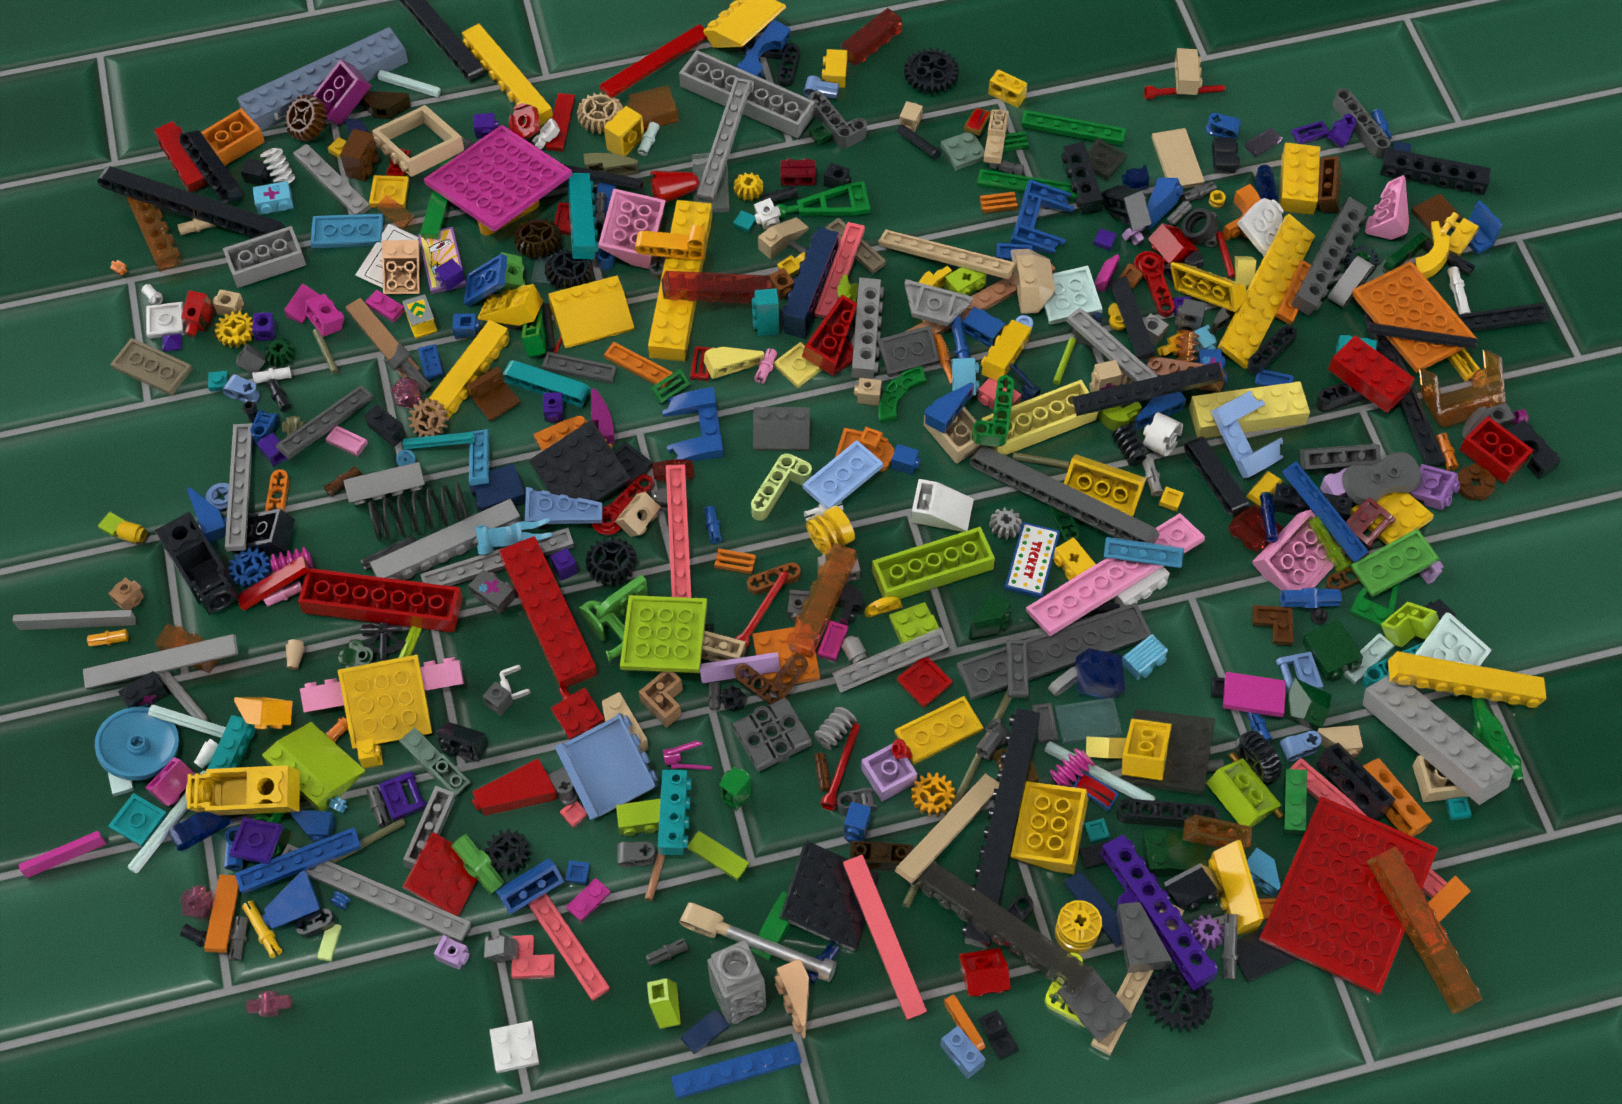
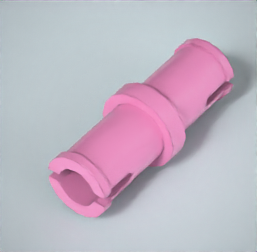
[754,348,778,384]
[264,580,302,607]

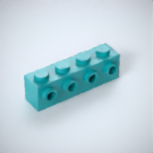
[207,715,256,769]
[658,770,691,855]

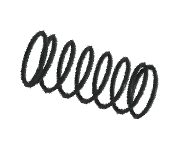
[368,481,468,541]

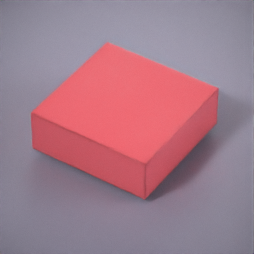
[560,801,588,828]

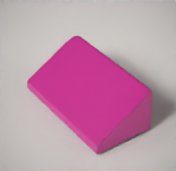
[1094,255,1120,292]
[285,284,319,324]

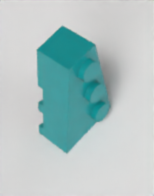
[752,288,779,337]

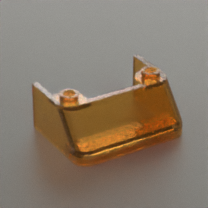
[1419,350,1506,427]

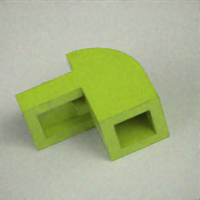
[1097,402,1142,431]

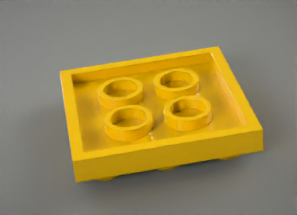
[1350,492,1434,545]

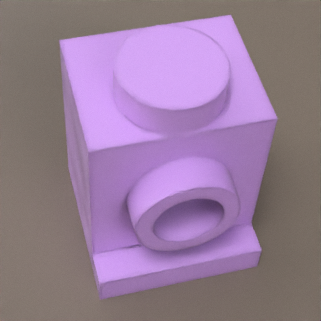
[434,935,469,970]

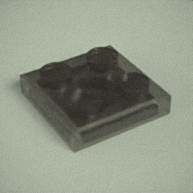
[1078,138,1127,181]

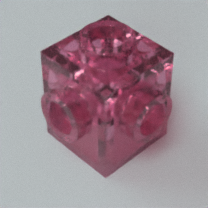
[391,377,422,409]
[181,885,214,918]

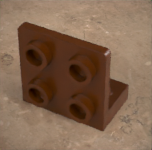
[467,366,520,421]

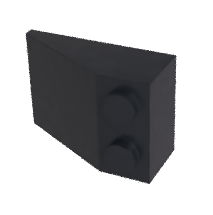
[230,509,295,555]

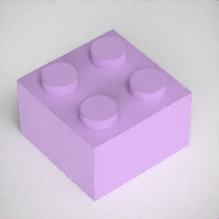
[861,743,917,802]

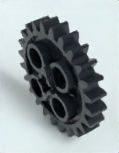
[904,47,959,95]
[1144,966,1214,1033]

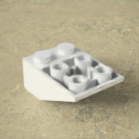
[911,479,974,532]

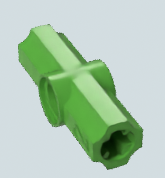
[451,834,504,894]

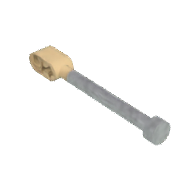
[679,903,837,982]

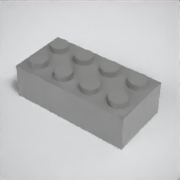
[223,226,306,288]
[343,462,425,505]

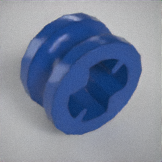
[329,891,351,910]

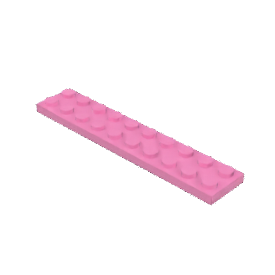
[1026,513,1205,636]

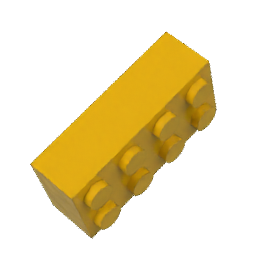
[1279,143,1320,215]

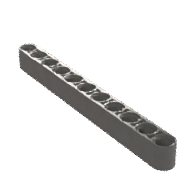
[970,446,1159,543]

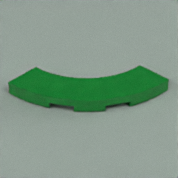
[878,366,926,423]

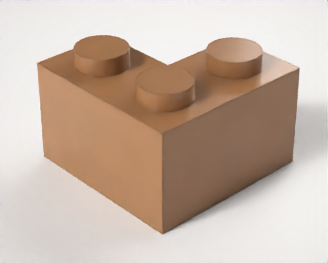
[639,671,683,728]

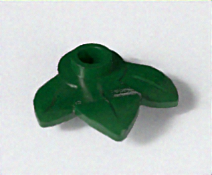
[336,639,374,668]

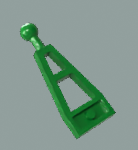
[777,181,870,218]
[1349,583,1399,629]

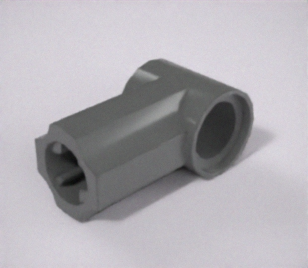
[976,718,1011,759]

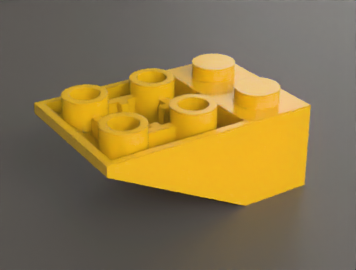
[478,284,543,326]

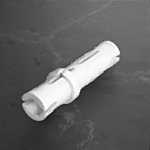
[1447,267,1471,314]

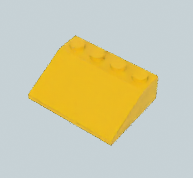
[703,0,786,48]
[548,275,635,349]
[1011,781,1089,874]

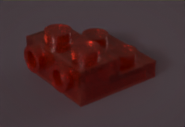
[1228,504,1283,553]

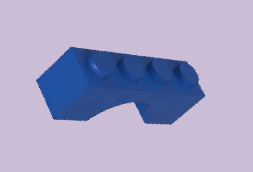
[737,19,791,78]

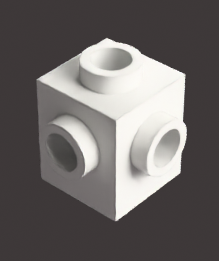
[754,198,781,230]

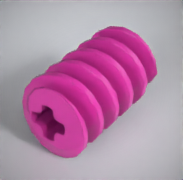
[271,547,314,573]
[1049,748,1095,787]

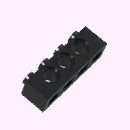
[1061,141,1103,213]
[1270,483,1353,522]
[1316,742,1396,820]

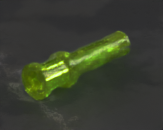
[1308,515,1351,572]

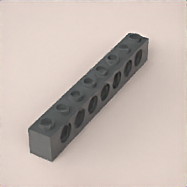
[1290,197,1368,315]

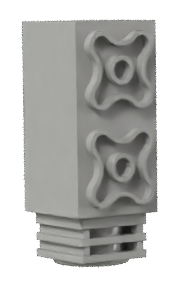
[707,940,766,1024]

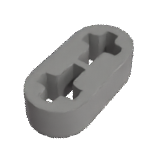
[1048,666,1083,697]

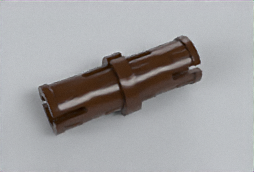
[324,466,362,497]

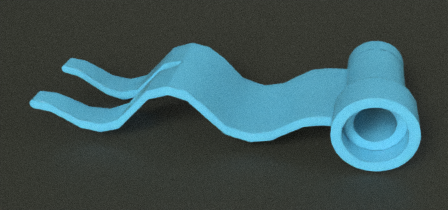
[475,518,553,555]

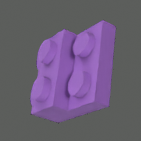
[1408,464,1460,511]

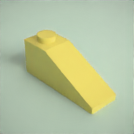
[704,347,764,379]

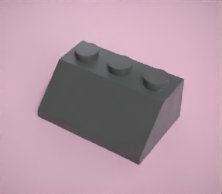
[753,407,810,451]

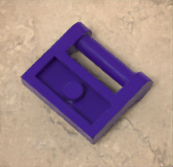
[378,771,427,822]

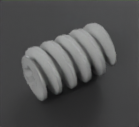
[814,707,857,750]

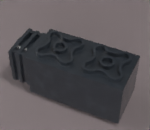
[155,511,238,615]

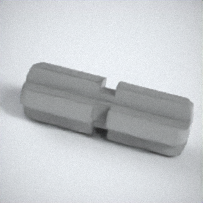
[1167,201,1192,226]

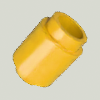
[116,521,147,544]

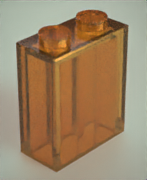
[627,85,679,130]

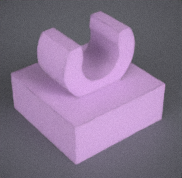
[1122,227,1145,245]
[1419,561,1444,584]

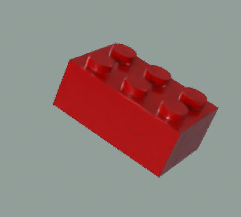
[1459,416,1533,484]

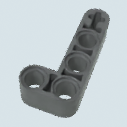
[809,91,867,148]

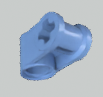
[222,375,261,403]
[1280,731,1322,762]

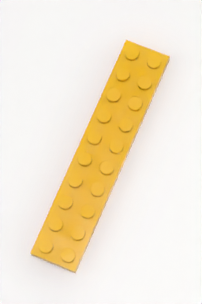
[1218,214,1315,369]

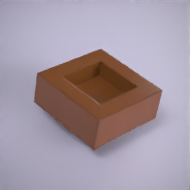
[1119,263,1145,289]

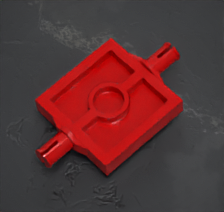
[551,686,605,740]

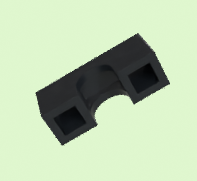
[1507,420,1561,480]

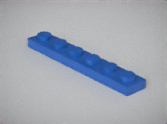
[1282,461,1369,563]
[235,827,362,894]
[671,1041,802,1099]

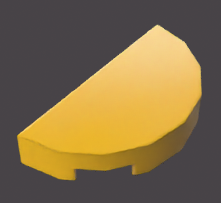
[864,596,903,618]

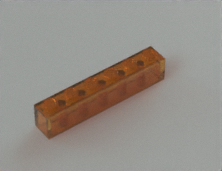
[787,543,857,658]

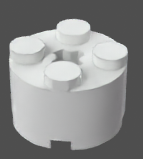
[1143,412,1183,456]

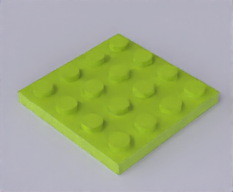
[620,595,707,673]

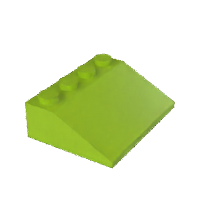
[262,722,366,811]

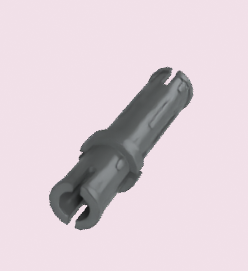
[1221,914,1238,979]

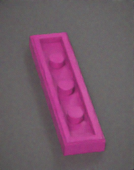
[18,831,106,878]

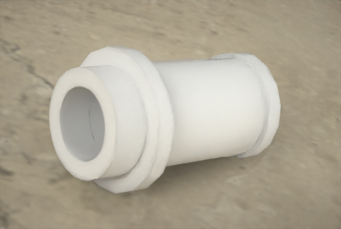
[142,284,163,305]

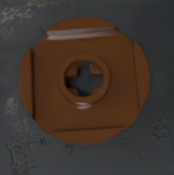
[1458,464,1496,501]

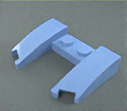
[1210,391,1283,478]

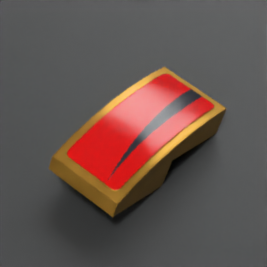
[963,107,991,135]

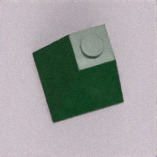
[1283,678,1332,731]

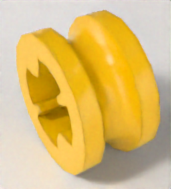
[1209,190,1226,208]

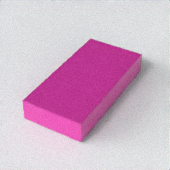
[817,621,849,662]

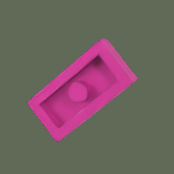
[365,290,405,323]
[566,878,611,923]

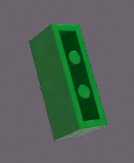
[1284,769,1307,835]

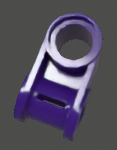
[1327,114,1356,148]

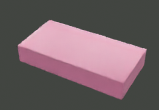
[326,426,368,457]

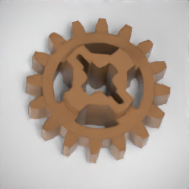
[408,398,449,437]

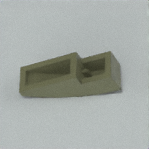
[583,153,639,176]

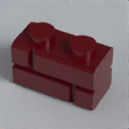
[780,158,816,186]

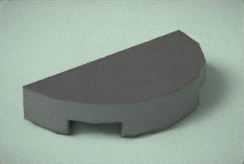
[1462,406,1491,439]

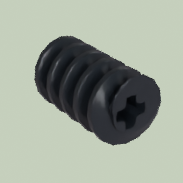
[1112,424,1147,466]

